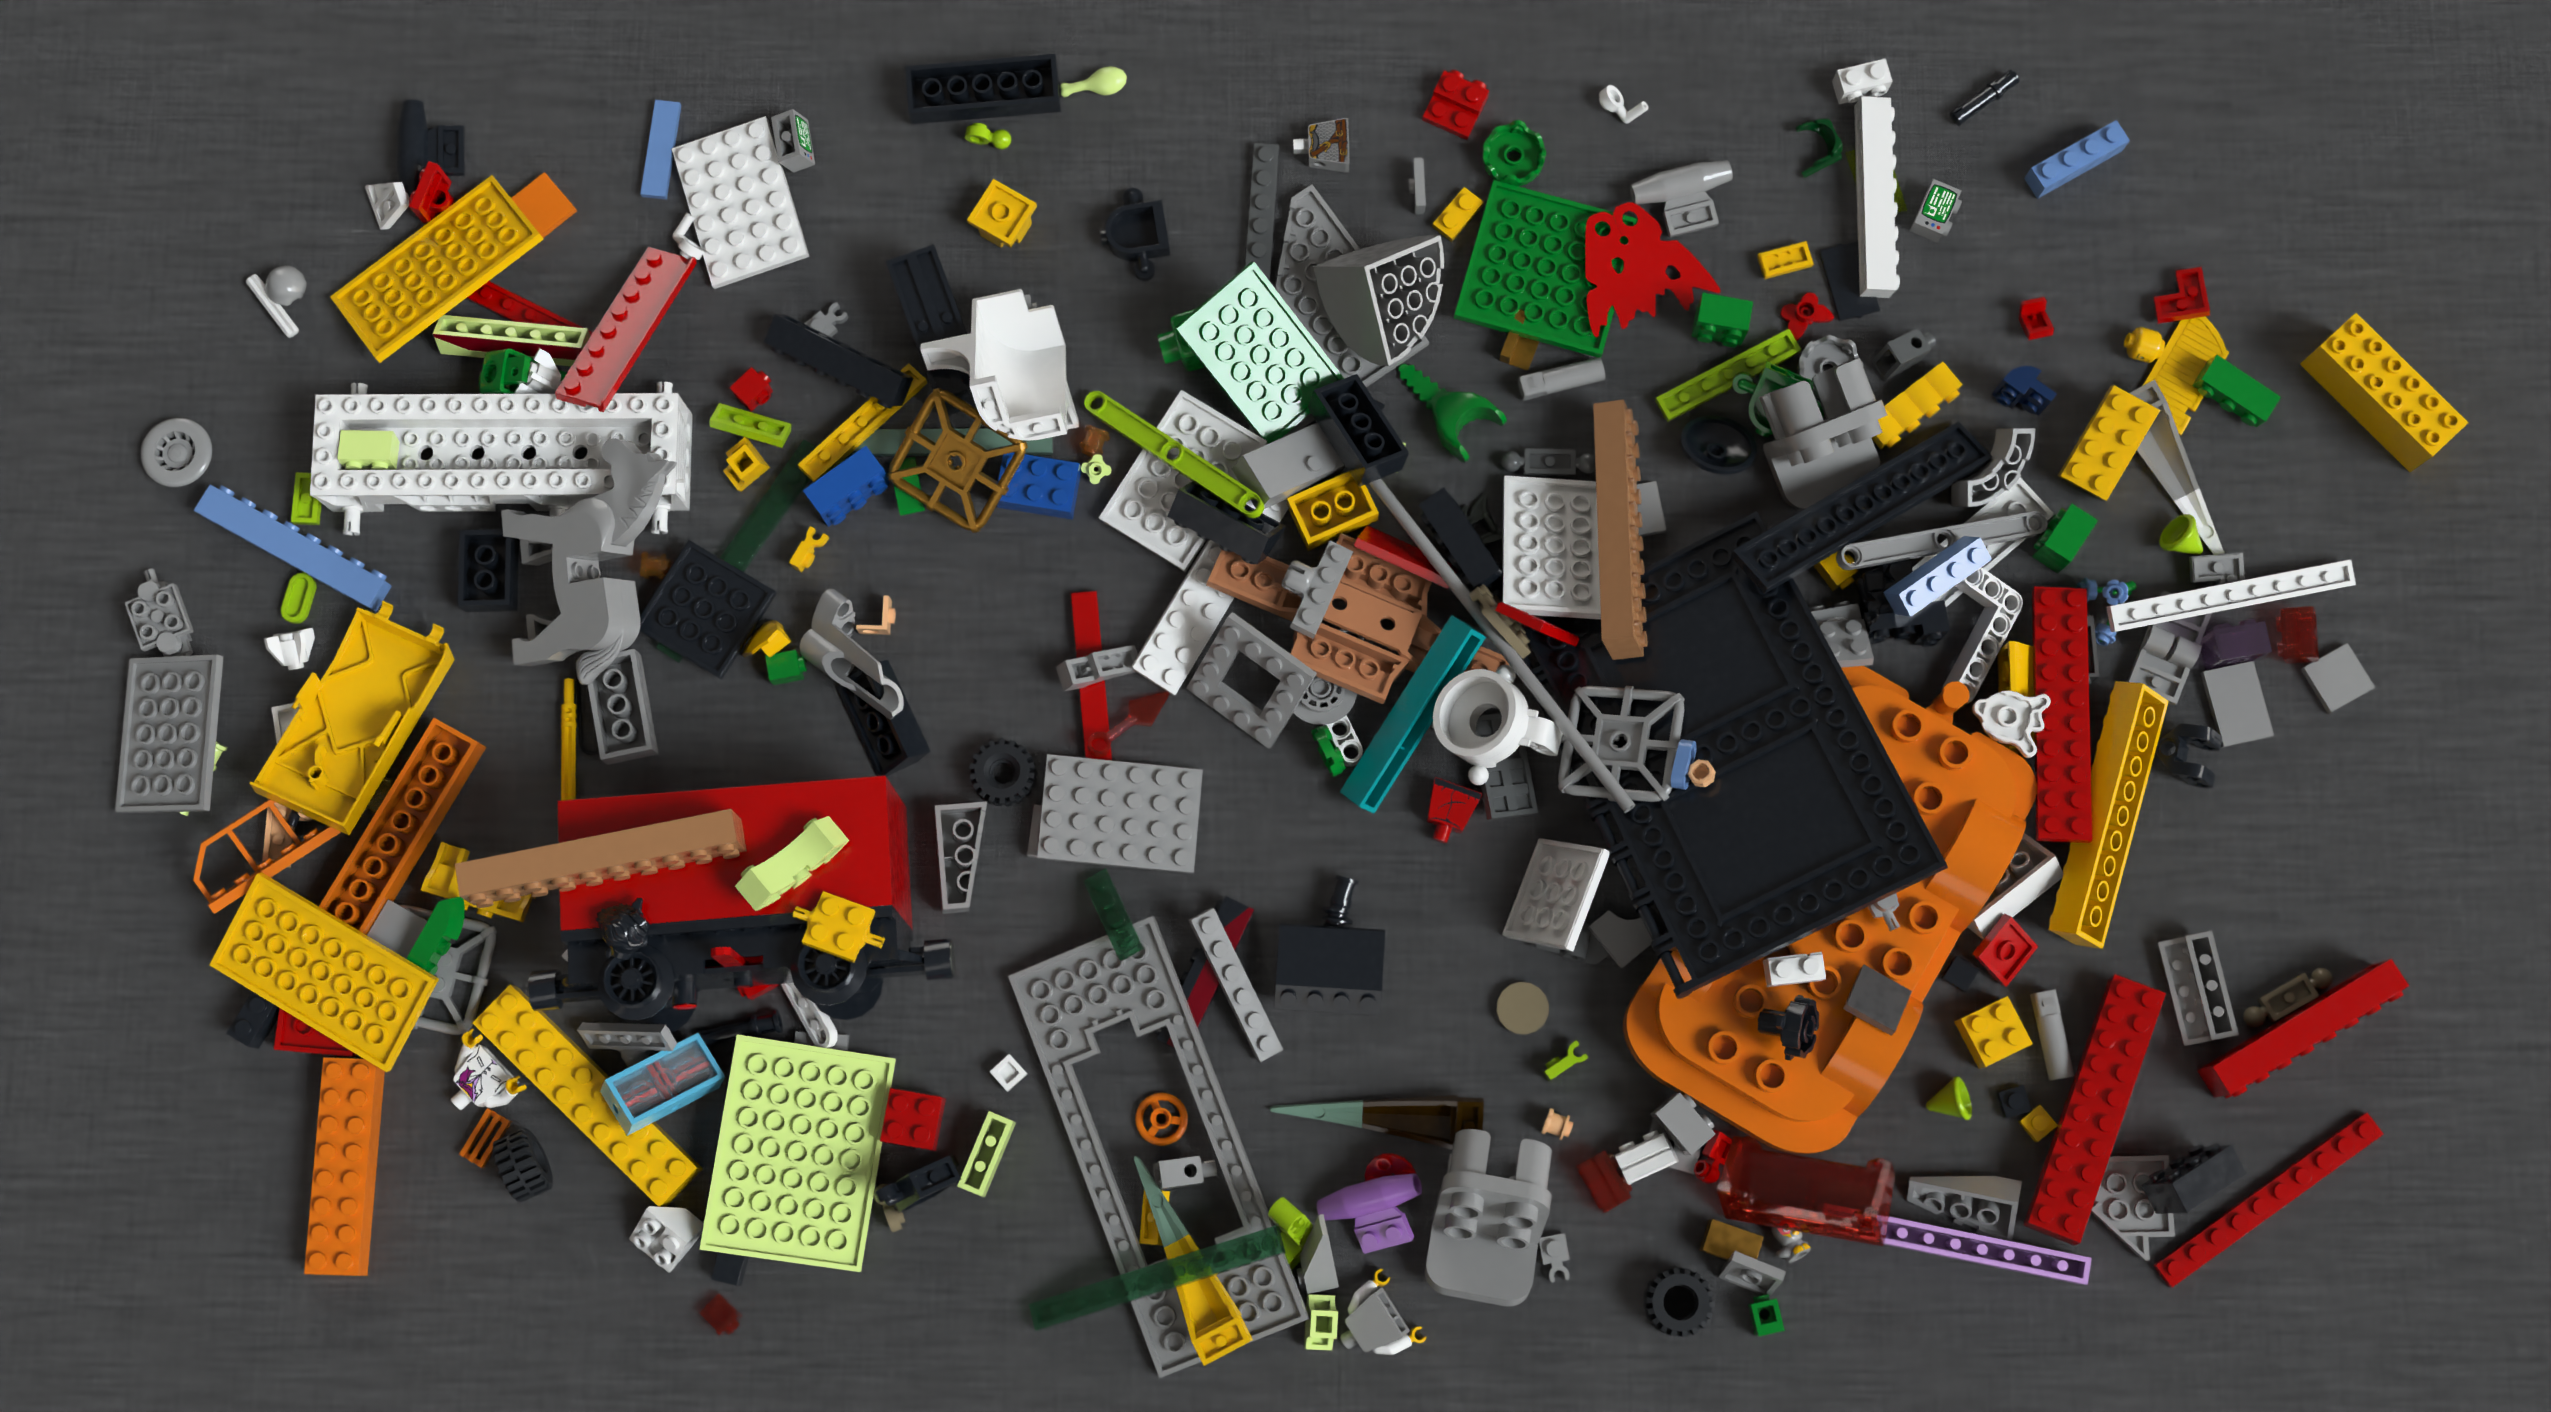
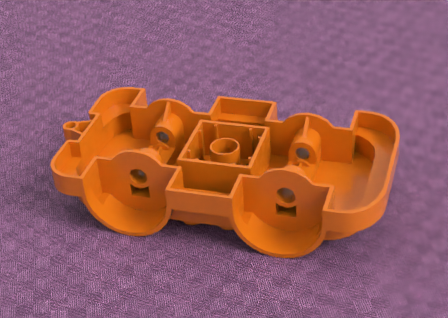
[1623,666,2037,1154]

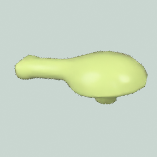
[1059,66,1127,97]

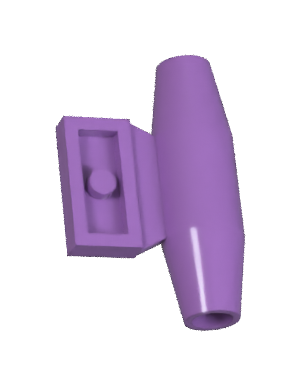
[1317,1173,1422,1254]

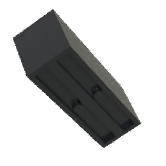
[886,244,976,416]

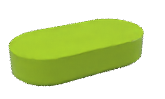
[281,573,317,624]

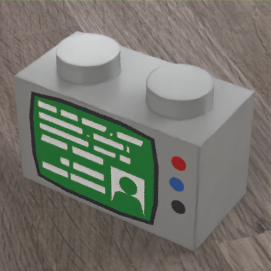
[771,109,815,173]
[1910,179,1962,243]

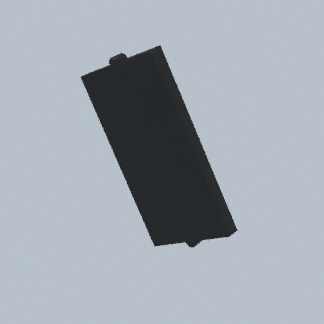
[1819,242,1880,321]

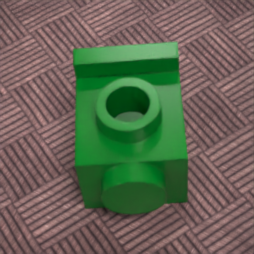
[1748,1294,1785,1337]

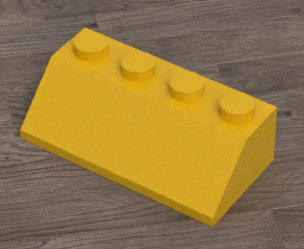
[1997,641,2035,753]

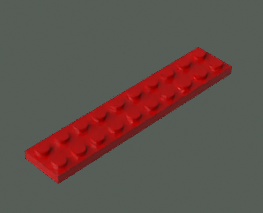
[2032,586,2092,843]

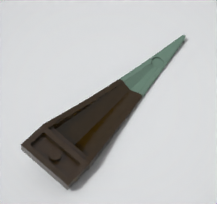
[1270,1095,1484,1150]

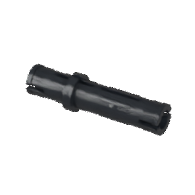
[1950,69,2020,126]

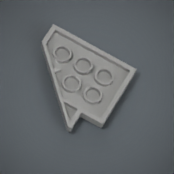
[2091,1155,2175,1260]

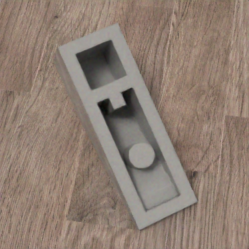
[1296,1214,1339,1294]

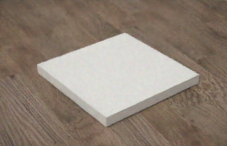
[1502,838,1610,952]

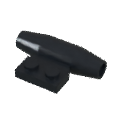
[397,99,465,199]

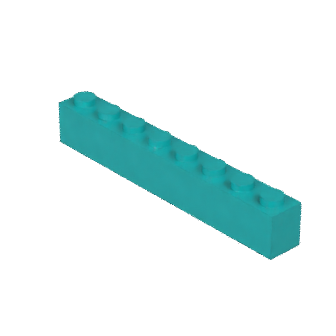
[1340,615,1486,814]

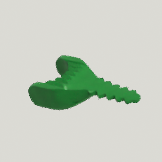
[1399,364,1507,463]

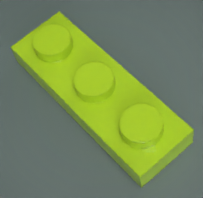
[710,403,791,448]

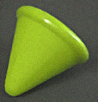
[2159,514,2203,555]
[1926,1076,1972,1120]

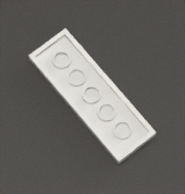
[1912,477,2054,607]

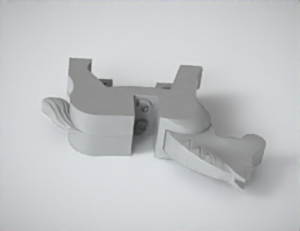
[501,438,677,685]

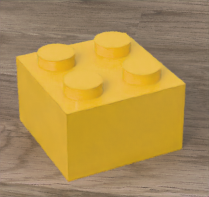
[1954,996,2033,1069]

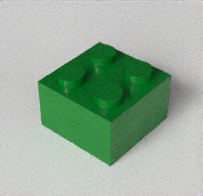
[1691,292,1753,347]
[2032,504,2098,574]

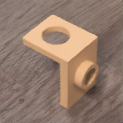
[856,595,896,635]

